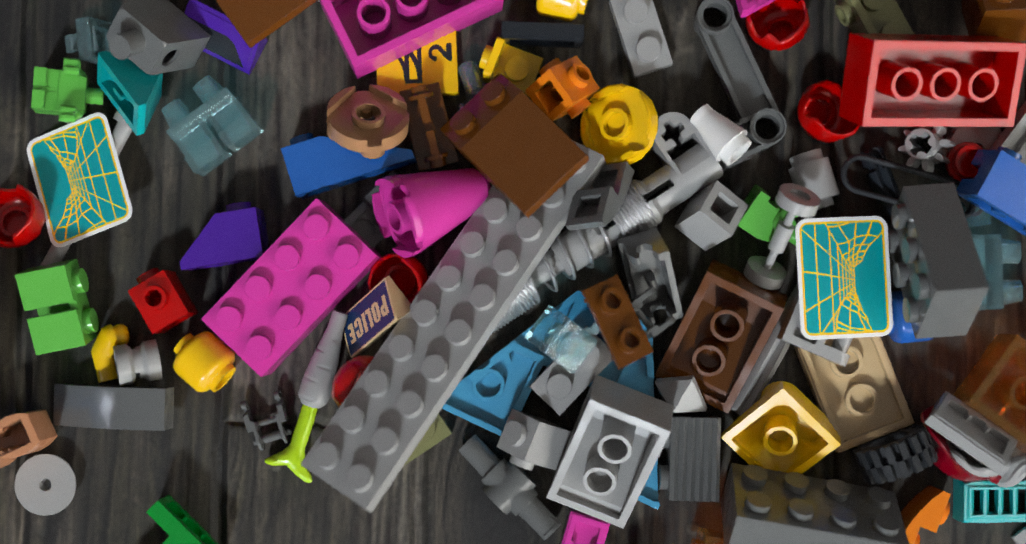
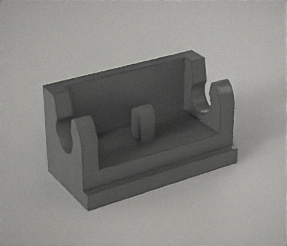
[617,227,684,324]

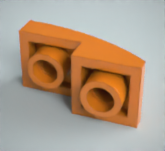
[901,485,951,544]

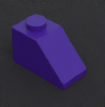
[180,202,269,271]

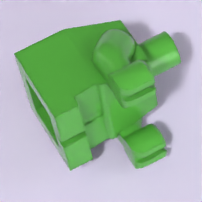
[31,57,105,123]
[738,184,798,246]

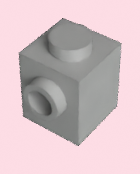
[674,180,748,251]
[497,408,571,471]

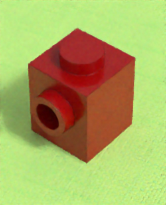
[128,267,199,334]

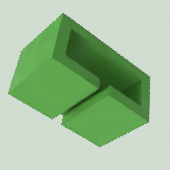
[15,259,99,355]

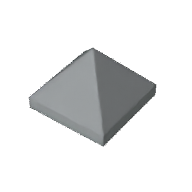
[655,375,708,414]

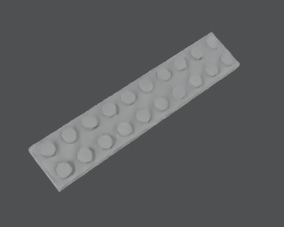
[300,140,606,513]

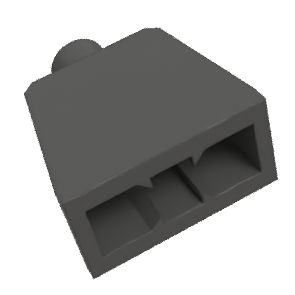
[106,0,211,75]

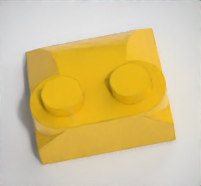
[721,381,841,474]

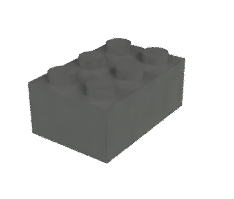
[888,183,989,339]

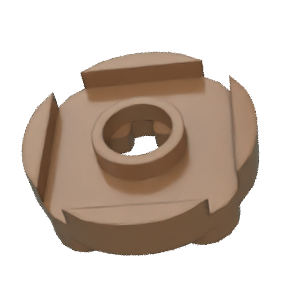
[327,85,409,159]

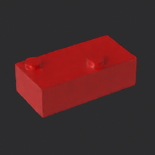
[839,33,1026,127]

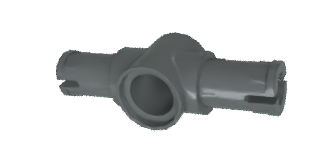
[458,434,561,541]

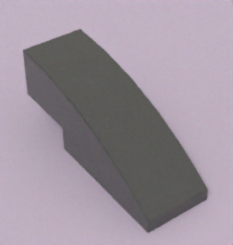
[53,384,174,431]

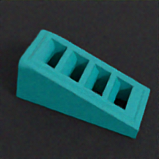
[953,478,1026,523]

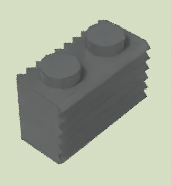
[658,414,721,502]

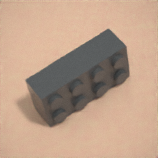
[720,463,909,544]

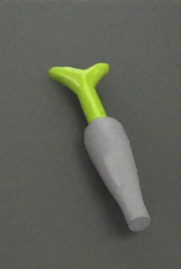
[265,310,348,483]

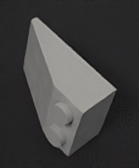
[546,375,674,529]

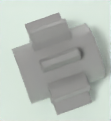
[898,127,956,173]

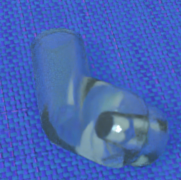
[457,61,485,111]

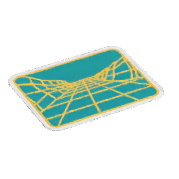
[27,112,133,247]
[795,216,893,340]

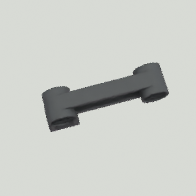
[693,0,787,171]

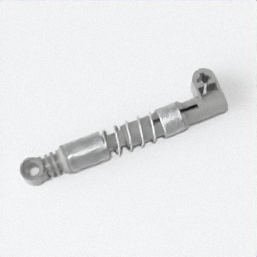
[491,112,723,335]

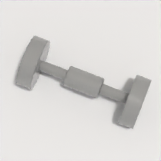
[743,183,821,290]

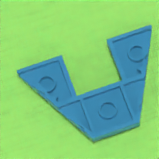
[442,290,660,510]

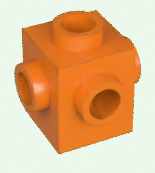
[525,55,600,121]

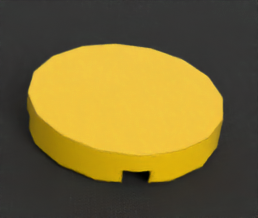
[580,84,658,165]

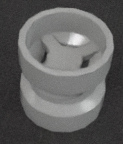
[113,339,162,386]

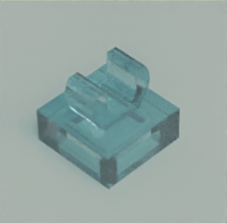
[65,16,112,64]

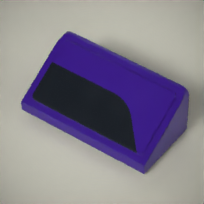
[184,0,268,75]

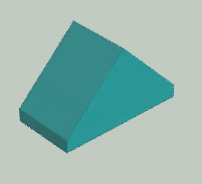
[97,50,163,136]

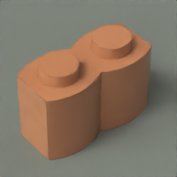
[0,409,58,469]

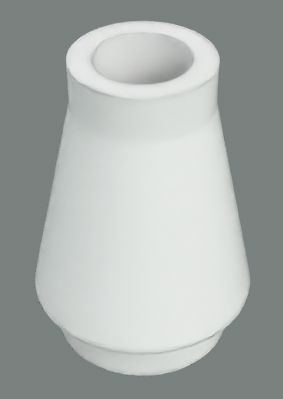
[690,104,752,165]

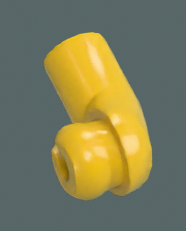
[91,324,130,383]

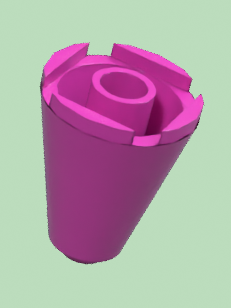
[372,168,491,258]

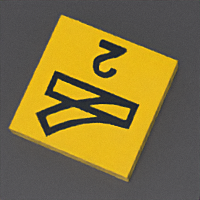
[376,31,459,96]

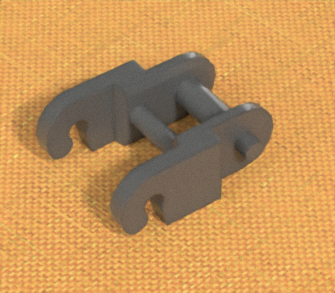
[630,286,676,339]
[240,390,292,451]

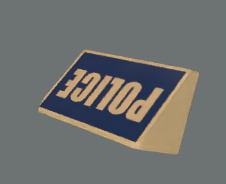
[343,275,411,358]

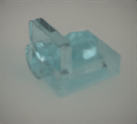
[524,305,597,373]

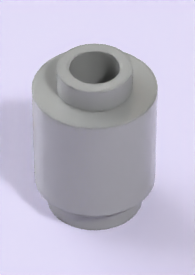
[788,148,840,210]

